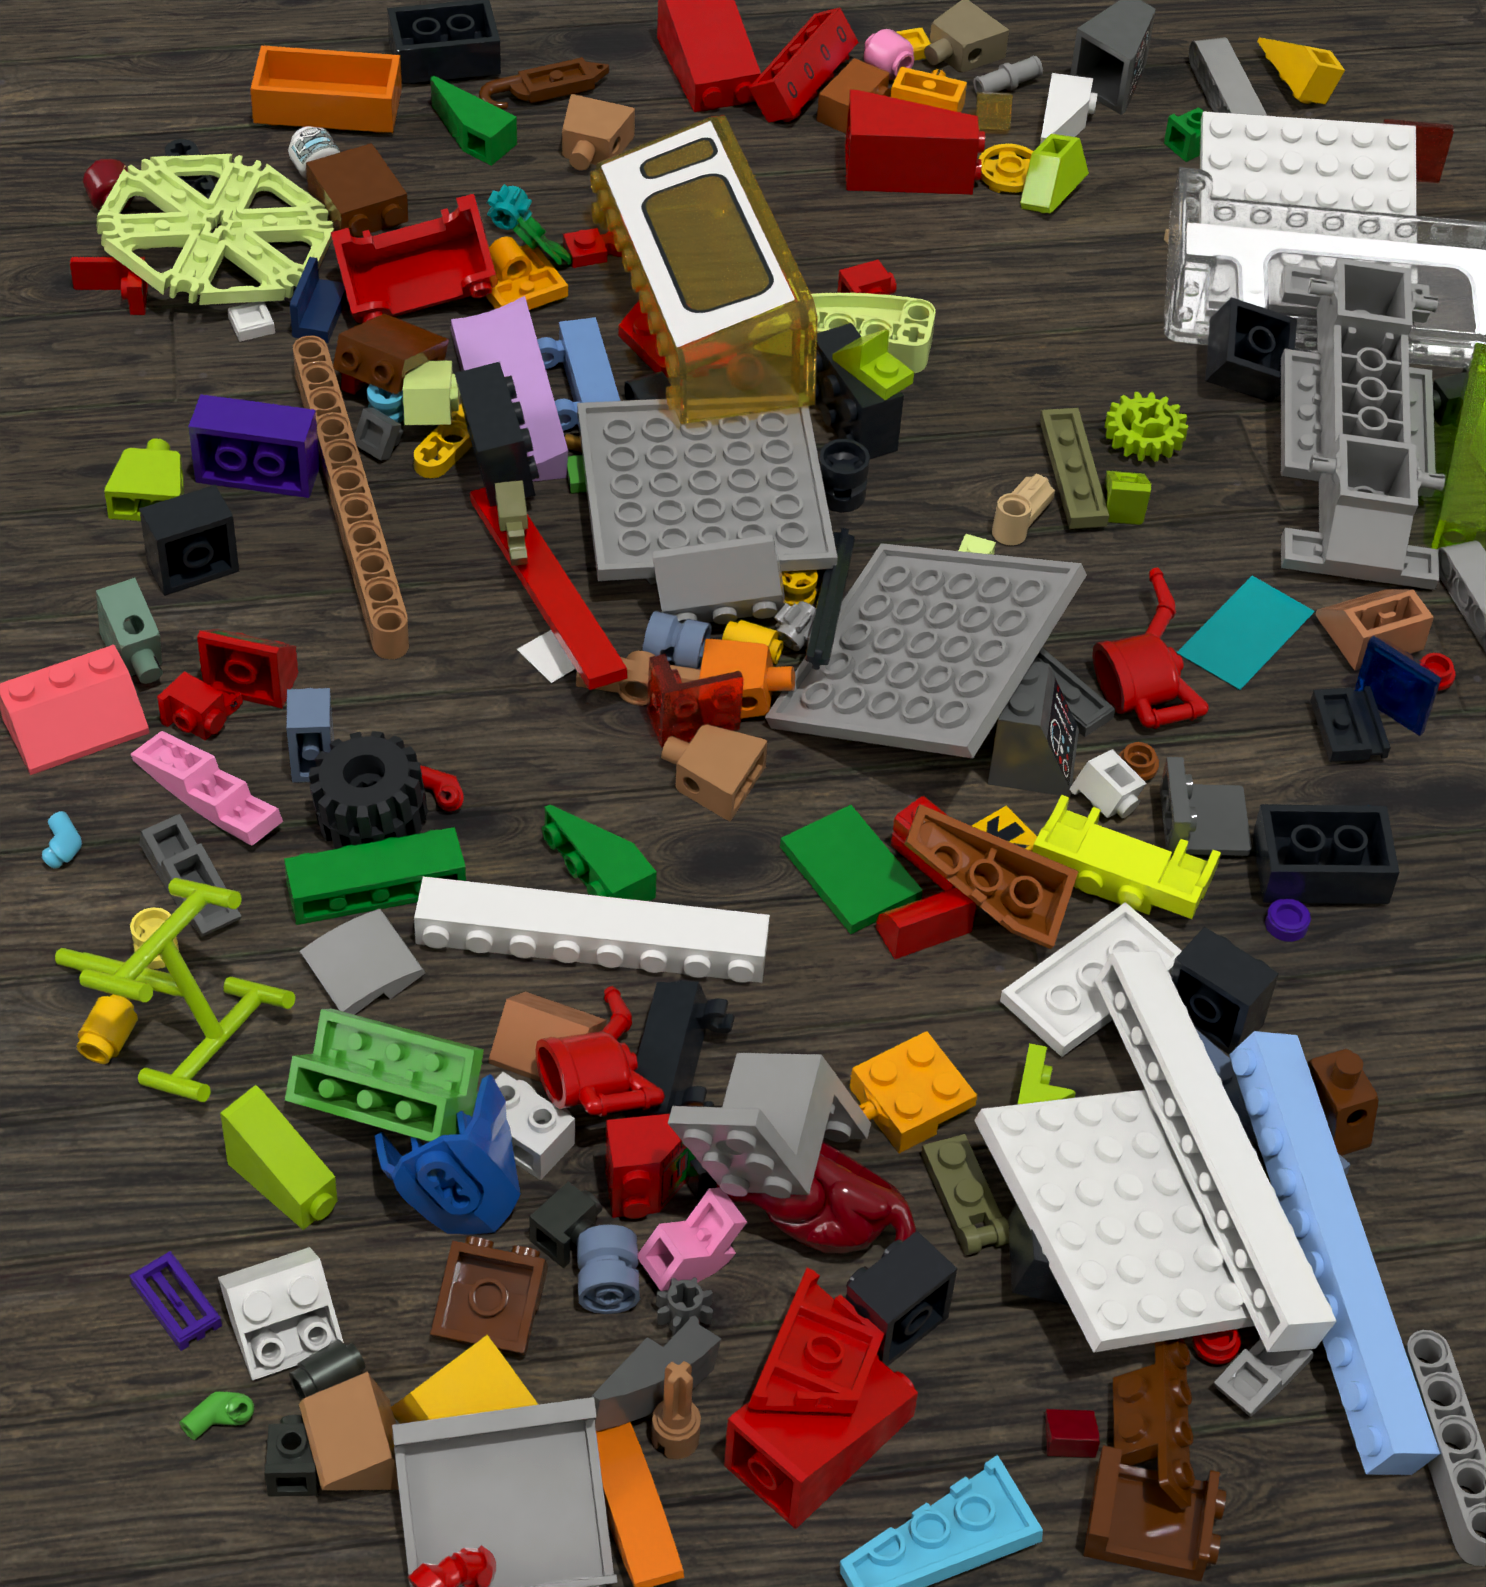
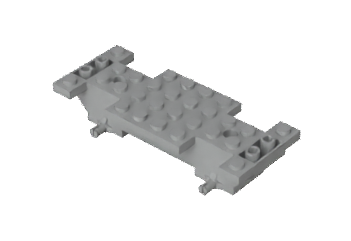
[1281,258,1445,590]

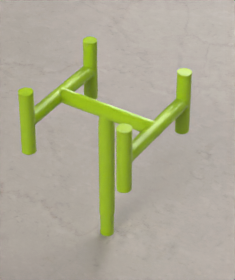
[55,878,295,1102]

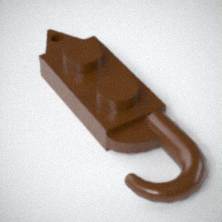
[479,57,609,109]

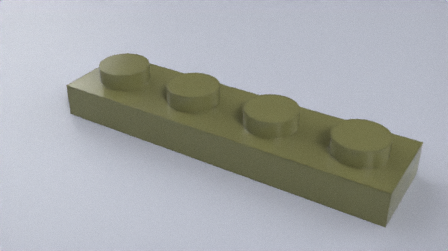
[1040,408,1109,529]

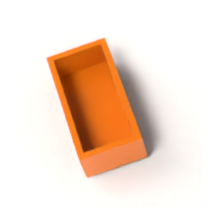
[250,45,402,133]

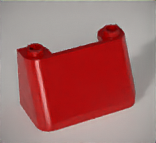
[331,194,498,323]

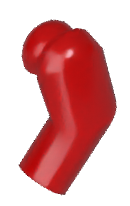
[420,765,464,812]

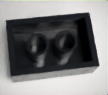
[387,0,501,84]
[804,323,904,459]
[454,362,539,507]
[1252,804,1400,904]

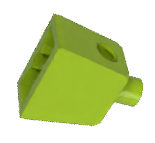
[104,439,184,521]

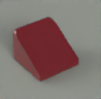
[1045,1409,1100,1458]

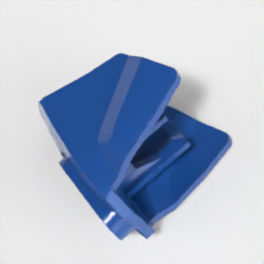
[375,1074,520,1235]

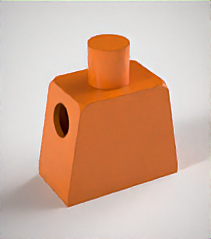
[697,639,795,724]

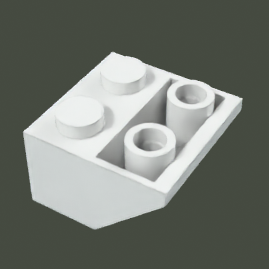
[218,1247,344,1380]

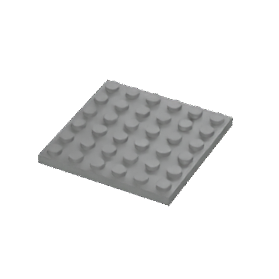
[577,393,838,581]
[765,543,1087,758]

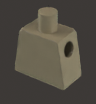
[924,0,1009,72]

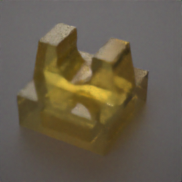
[975,92,1013,130]

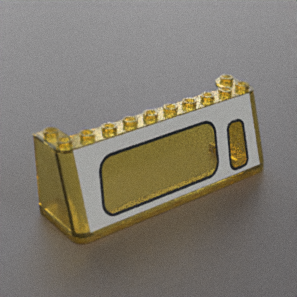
[590,115,817,424]

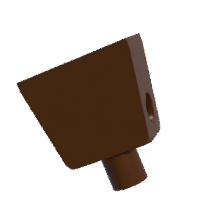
[1307,1049,1379,1156]

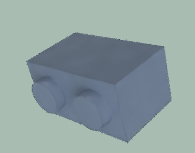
[286,688,334,783]

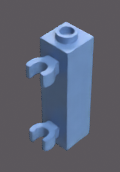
[537,317,620,430]

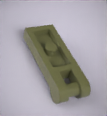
[921,1134,1009,1255]

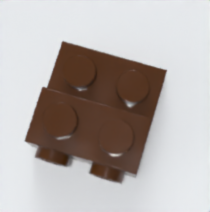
[430,1236,549,1356]

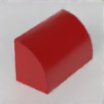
[876,887,976,959]

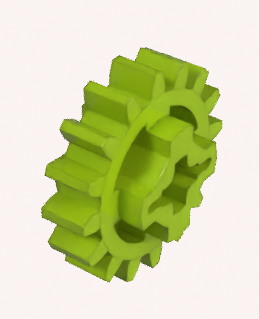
[1104,392,1188,462]

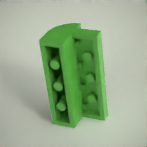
[285,1009,484,1142]

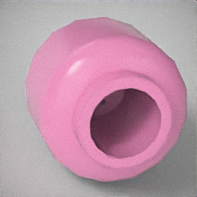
[864,29,914,80]

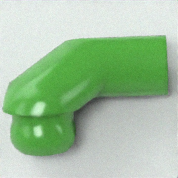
[179,1392,255,1440]

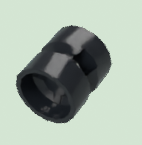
[819,439,870,513]

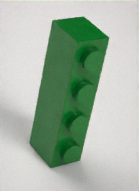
[284,827,466,925]

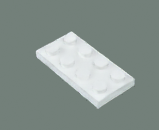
[1000,902,1181,1057]

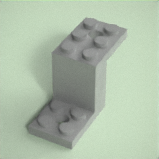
[668,1053,871,1198]

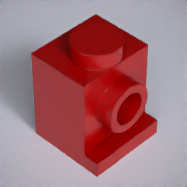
[837,259,897,295]
[157,671,227,740]

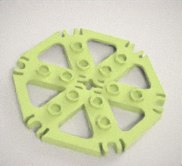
[96,154,334,305]

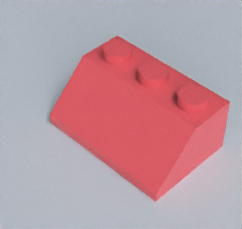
[0,645,149,775]

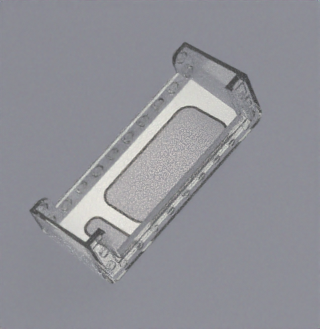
[1164,167,1486,370]

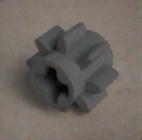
[656,1277,713,1337]

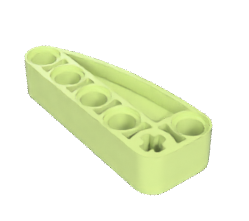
[749,293,935,373]

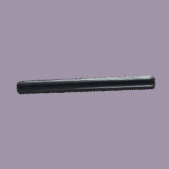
[805,528,855,670]

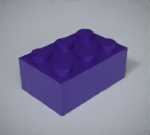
[188,394,320,498]

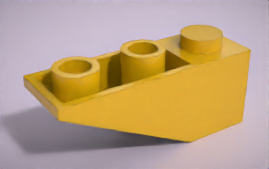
[1257,37,1345,104]

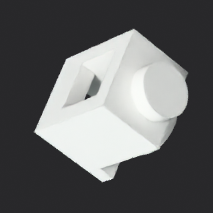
[1069,749,1147,818]

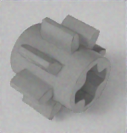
[774,601,816,651]

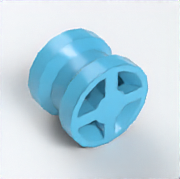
[367,384,404,423]

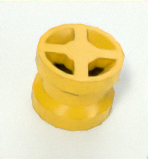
[782,570,818,607]

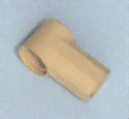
[992,473,1055,545]

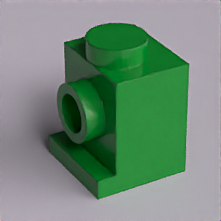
[1164,107,1204,162]

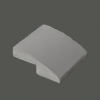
[300,909,426,1015]

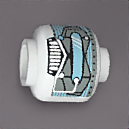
[288,126,340,179]

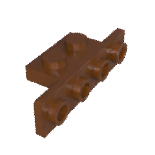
[1113,1338,1195,1509]

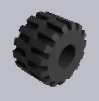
[309,731,428,849]

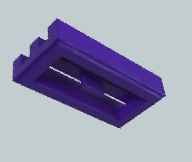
[129,1251,222,1351]

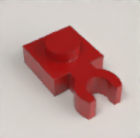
[563,227,630,268]

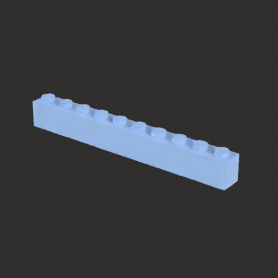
[1229,1031,1440,1475]

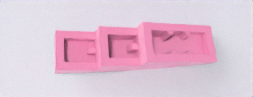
[131,731,283,846]

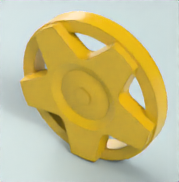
[979,144,1034,193]

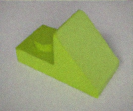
[832,329,914,400]
[1105,471,1151,525]
[1017,1043,1075,1105]

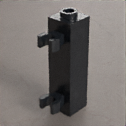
[623,980,735,1118]

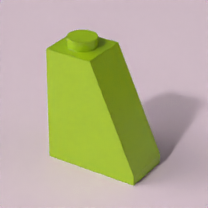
[220,1085,338,1230]

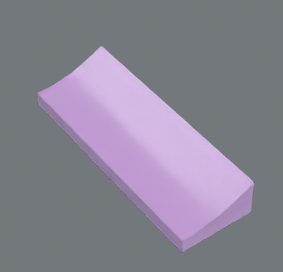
[451,296,568,481]

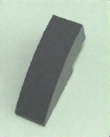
[139,814,241,937]
[592,1319,722,1431]

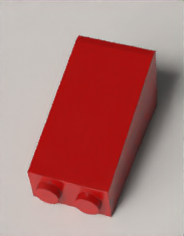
[657,0,761,112]
[845,89,985,195]
[724,1355,918,1529]

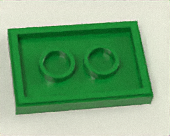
[780,805,923,934]

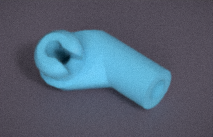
[42,811,82,869]

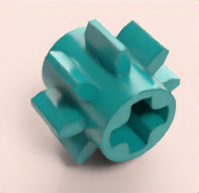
[487,184,532,231]

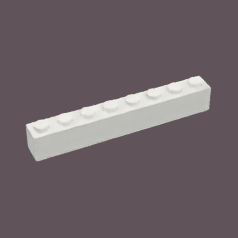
[414,876,770,983]

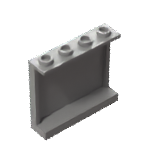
[392,1397,618,1587]

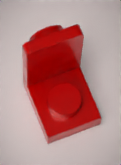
[70,257,149,315]

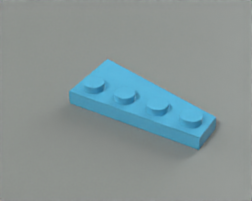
[840,1455,1043,1587]

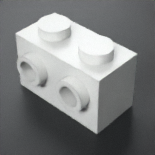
[495,1072,575,1180]

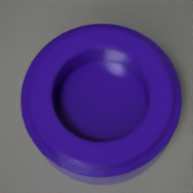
[1265,899,1311,942]

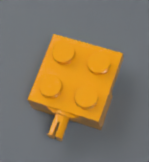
[891,67,967,112]
[850,1031,977,1153]

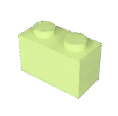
[403,361,460,425]

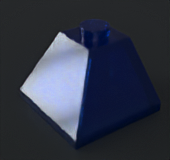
[1354,635,1441,736]

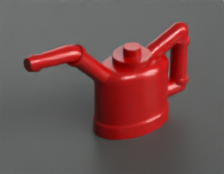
[1092,567,1209,729]
[535,986,665,1117]

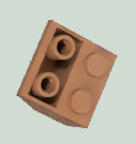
[1316,589,1434,670]

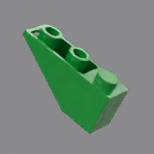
[431,76,517,166]
[542,805,657,901]

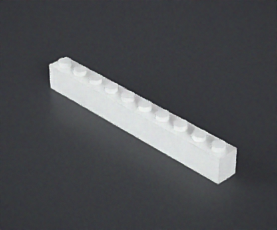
[1095,951,1336,1352]

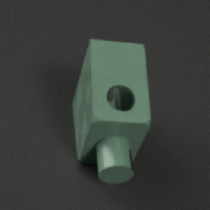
[96,578,163,684]

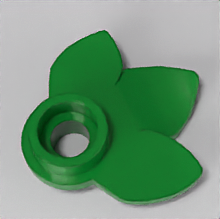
[513,216,571,267]

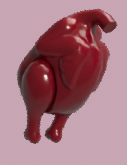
[717,1142,916,1255]

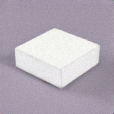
[228,301,275,342]

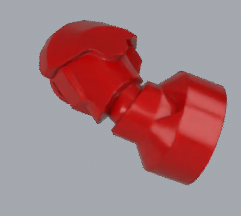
[407,1545,496,1587]

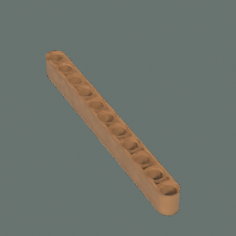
[293,336,409,659]

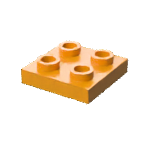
[486,236,568,310]

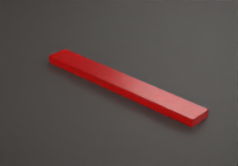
[470,488,628,690]

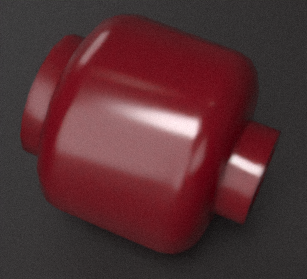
[83,158,135,211]

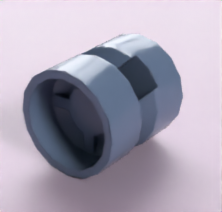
[642,611,711,669]
[577,1224,640,1314]

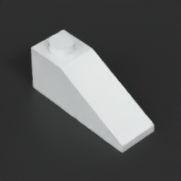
[1040,73,1098,144]

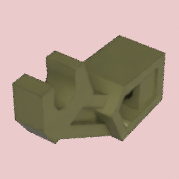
[495,480,528,566]

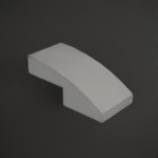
[1214,1338,1313,1417]

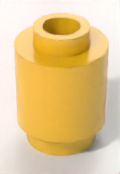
[722,620,783,664]
[76,994,138,1064]

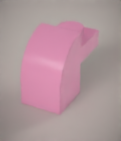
[638,1188,747,1291]

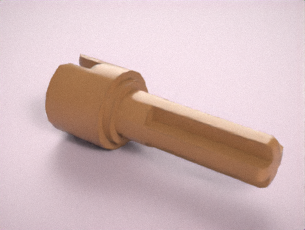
[651,1361,701,1460]

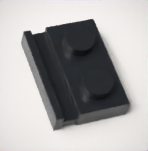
[1310,686,1391,762]

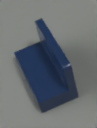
[290,257,347,343]

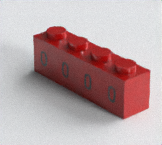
[749,7,858,123]

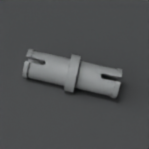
[973,55,1043,98]

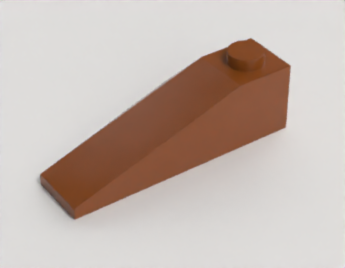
[904,804,1079,949]

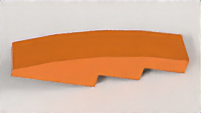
[596,1422,684,1587]

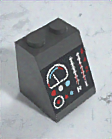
[1070,0,1156,115]
[988,661,1079,797]

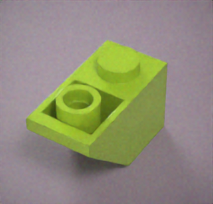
[1020,134,1089,214]

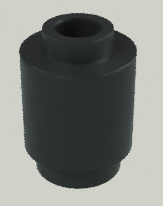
[289,1339,366,1400]

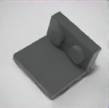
[1159,757,1252,856]

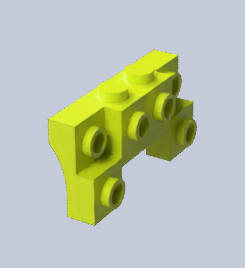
[1032,795,1221,919]

